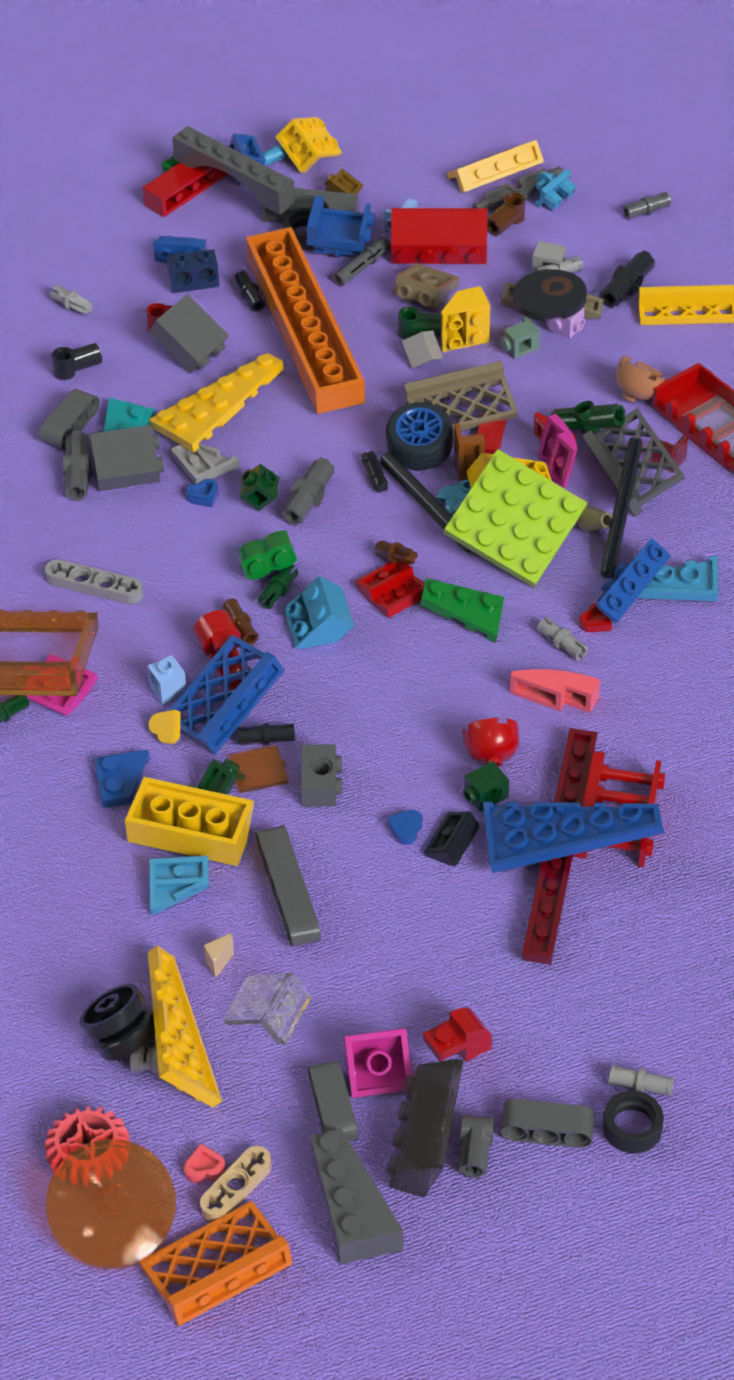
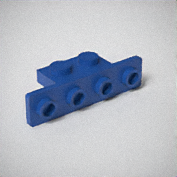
[596,539,671,623]

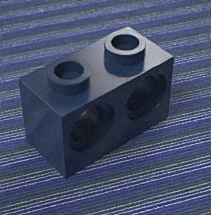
[167,249,220,293]

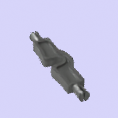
[472,166,563,211]

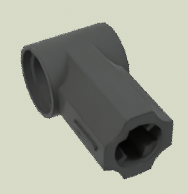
[459,1114,495,1179]

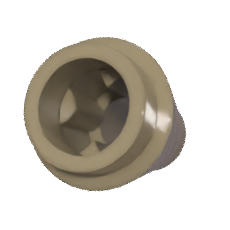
[576,506,613,532]

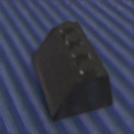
[386,1059,463,1198]

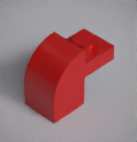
[423,1008,492,1062]

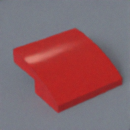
[354,562,425,618]

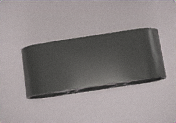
[39,389,100,449]
[308,1060,358,1141]
[501,1099,595,1148]

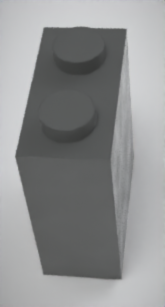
[149,294,229,374]
[90,425,164,491]

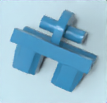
[534,169,577,211]

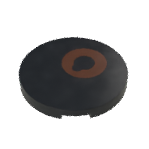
[513,269,587,321]

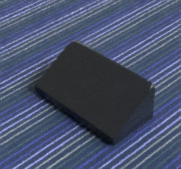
[423,811,479,866]

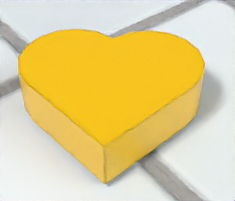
[149,710,180,745]

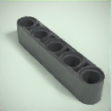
[256,825,321,947]

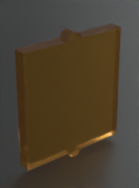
[229,745,288,793]

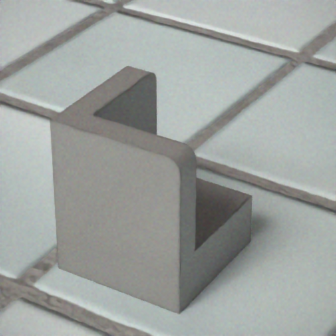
[532,241,567,273]
[402,331,443,368]

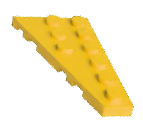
[149,353,284,453]
[148,946,222,1108]

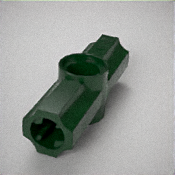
[550,401,626,434]

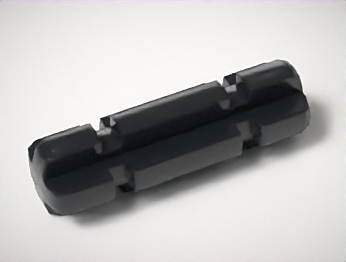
[362,451,388,493]

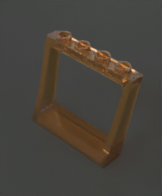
[0,609,99,696]

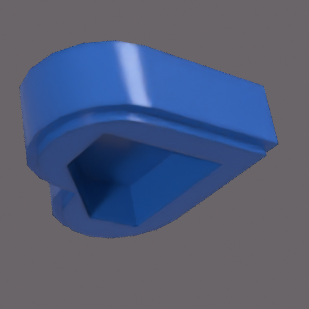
[186,479,219,507]
[387,810,423,845]

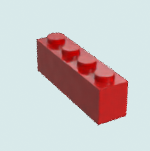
[142,163,229,218]

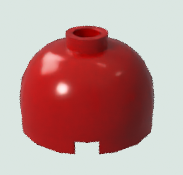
[462,718,520,767]

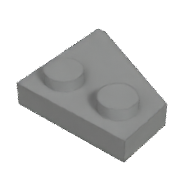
[170,442,239,484]

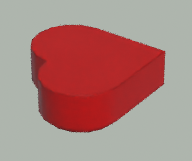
[579,603,612,632]

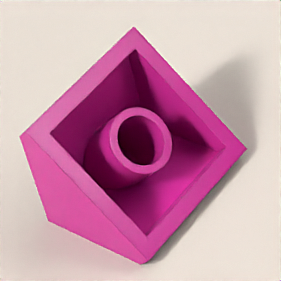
[344,1027,414,1098]

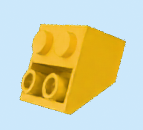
[441,286,490,352]

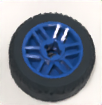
[386,402,454,470]

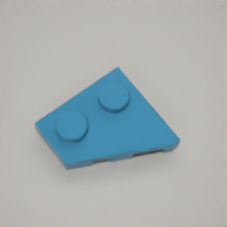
[150,856,209,915]

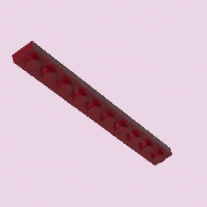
[522,728,598,965]

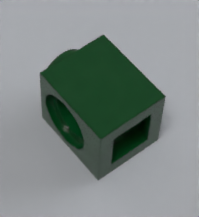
[463,761,509,812]

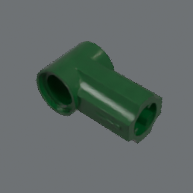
[397,307,441,339]

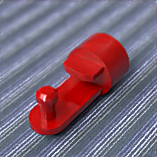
[193,610,251,690]

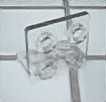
[223,973,312,1044]

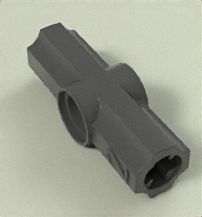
[63,430,91,501]
[282,457,335,526]

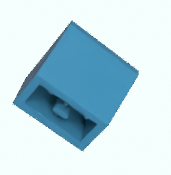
[284,576,355,649]

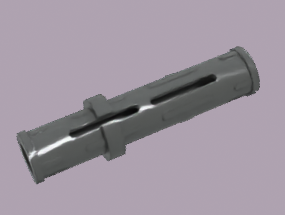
[332,236,391,287]

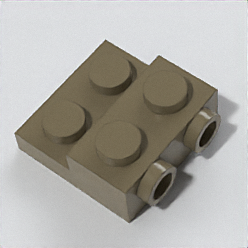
[393,263,460,308]

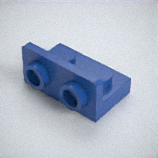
[153,236,207,262]

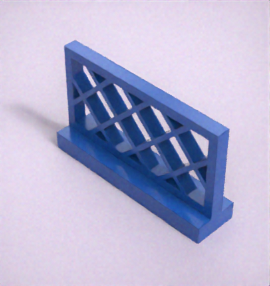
[169,635,285,755]

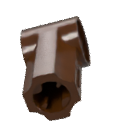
[487,192,525,236]

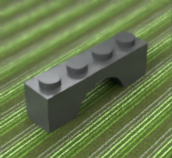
[261,188,359,223]

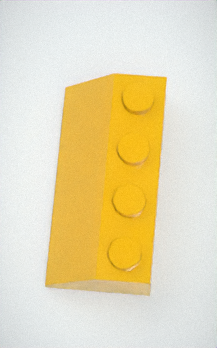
[125,777,254,866]

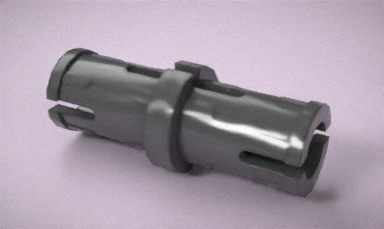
[623,192,671,220]

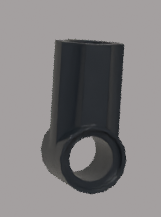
[52,343,102,380]

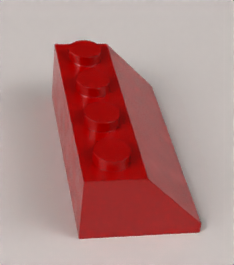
[391,208,487,264]

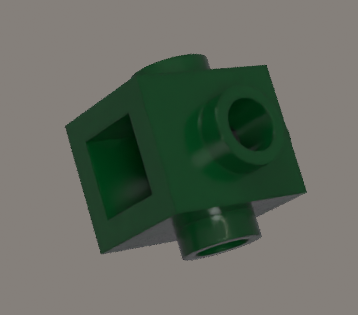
[239,463,279,511]

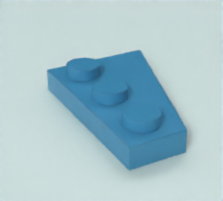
[638,555,718,601]

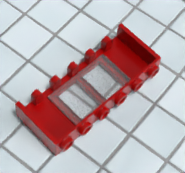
[652,363,734,473]

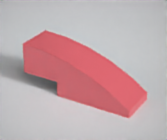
[510,669,600,713]

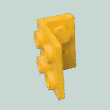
[275,117,342,173]

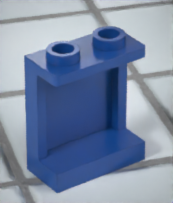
[307,196,375,252]

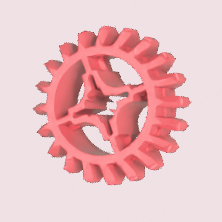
[44,1104,131,1188]

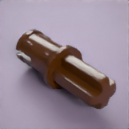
[375,540,418,565]

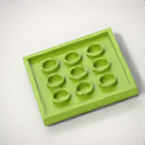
[443,449,588,588]

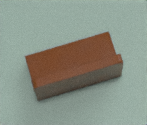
[454,423,485,481]

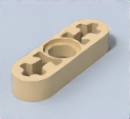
[200,1146,272,1222]

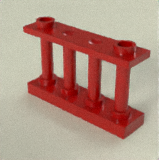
[575,751,666,868]

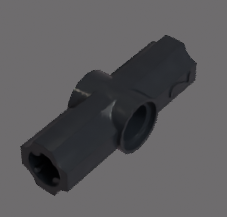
[600,250,655,308]

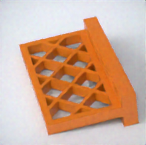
[139,1201,293,1327]

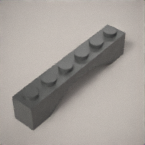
[172,126,295,215]

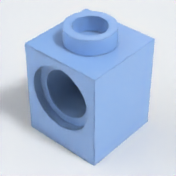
[147,655,187,705]

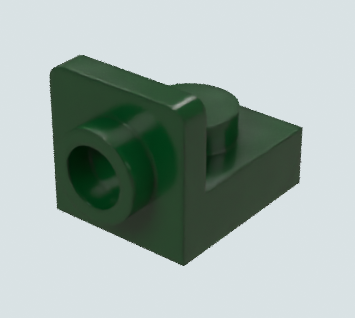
[197,758,246,795]

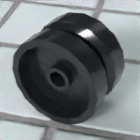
[79,983,155,1061]

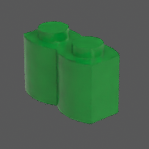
[237,530,297,580]

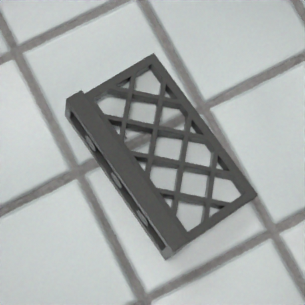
[582,408,685,517]

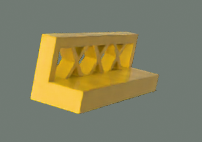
[447,140,544,193]
[638,285,734,325]

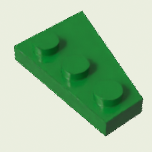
[420,578,504,643]

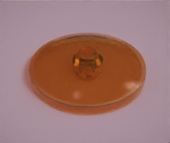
[46,1139,176,1270]

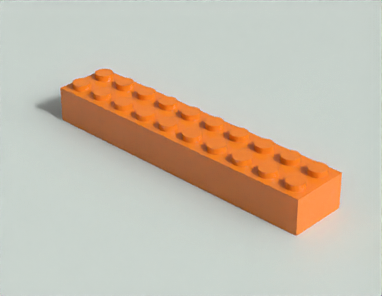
[246,227,365,414]

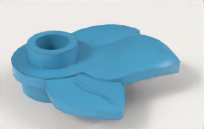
[436,480,471,515]

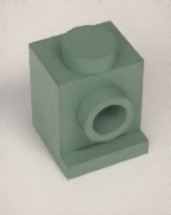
[500,317,540,359]

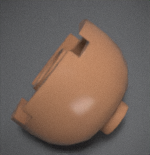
[615,355,667,402]

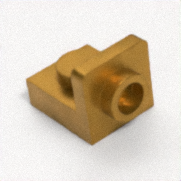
[324,168,364,194]

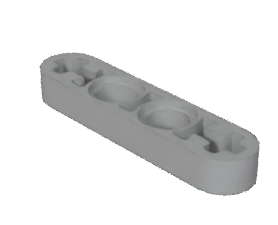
[45,560,143,604]

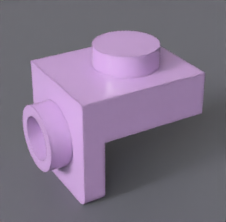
[546,308,585,339]

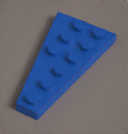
[483,802,664,873]

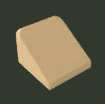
[204,934,234,977]

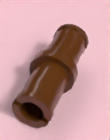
[222,598,259,645]

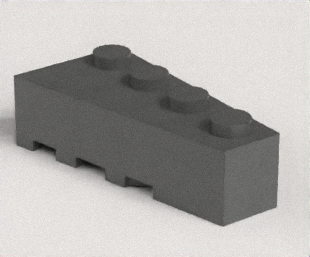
[310,1128,403,1264]

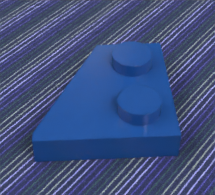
[95,749,150,808]

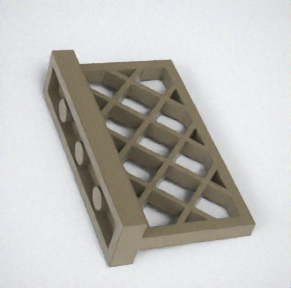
[404,361,518,433]

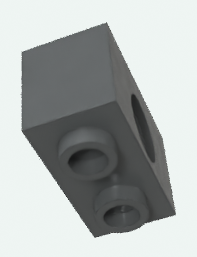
[301,744,342,807]

